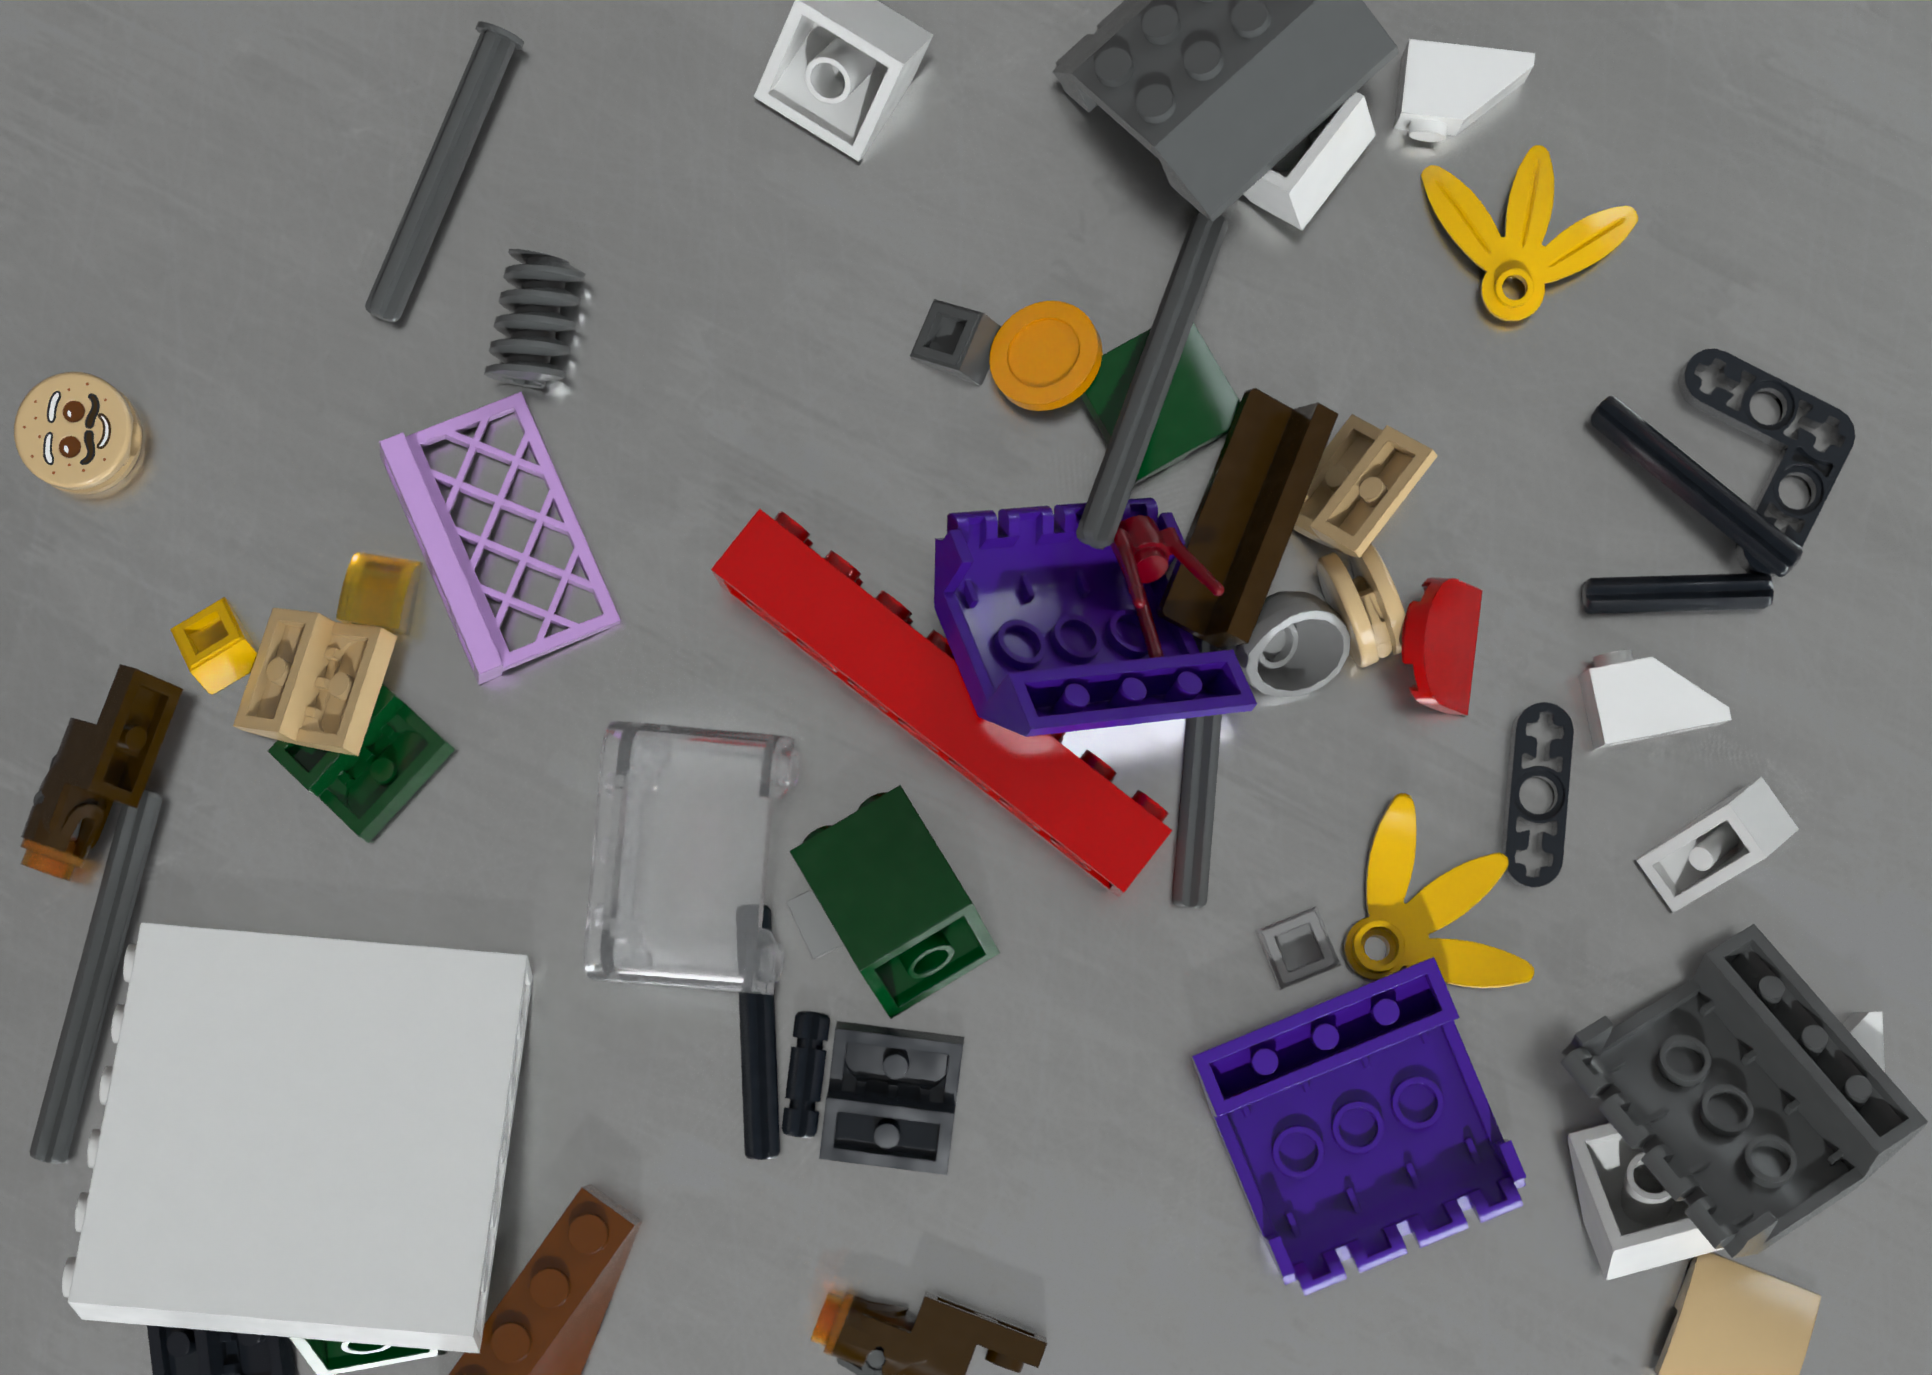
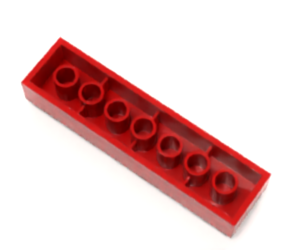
[711,508,1173,897]

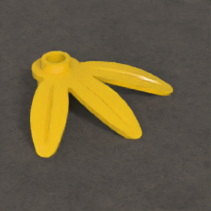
[1421,145,1638,321]
[1344,793,1534,988]

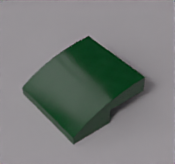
[1080,322,1240,484]
[268,683,455,843]

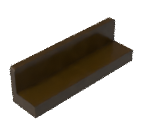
[1157,388,1338,648]

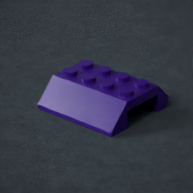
[934,497,1257,737]
[1192,957,1526,1296]

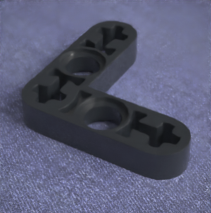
[1678,348,1855,577]

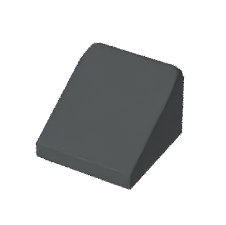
[910,299,1001,385]

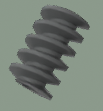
[484,249,586,389]

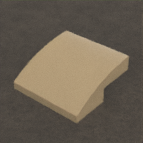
[1294,414,1438,558]
[233,608,398,756]
[1654,1252,1821,1375]

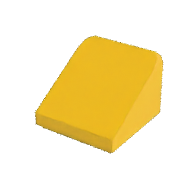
[170,597,258,694]

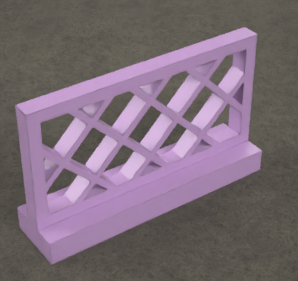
[379,392,621,685]

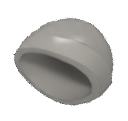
[1236,591,1351,698]

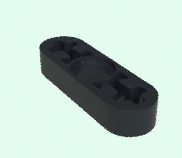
[1501,702,1574,888]

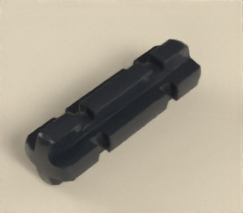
[782,1011,830,1138]

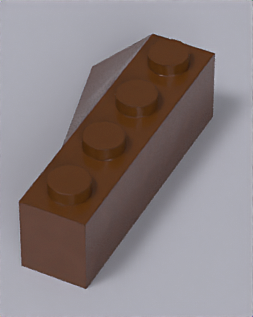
[449,1184,642,1375]

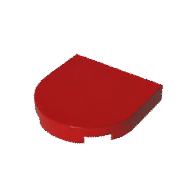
[1402,577,1483,715]

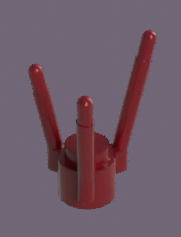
[1110,515,1224,658]

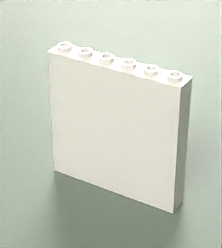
[62,923,533,1353]

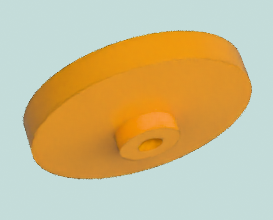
[989,301,1102,411]

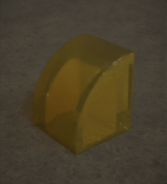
[336,552,423,636]

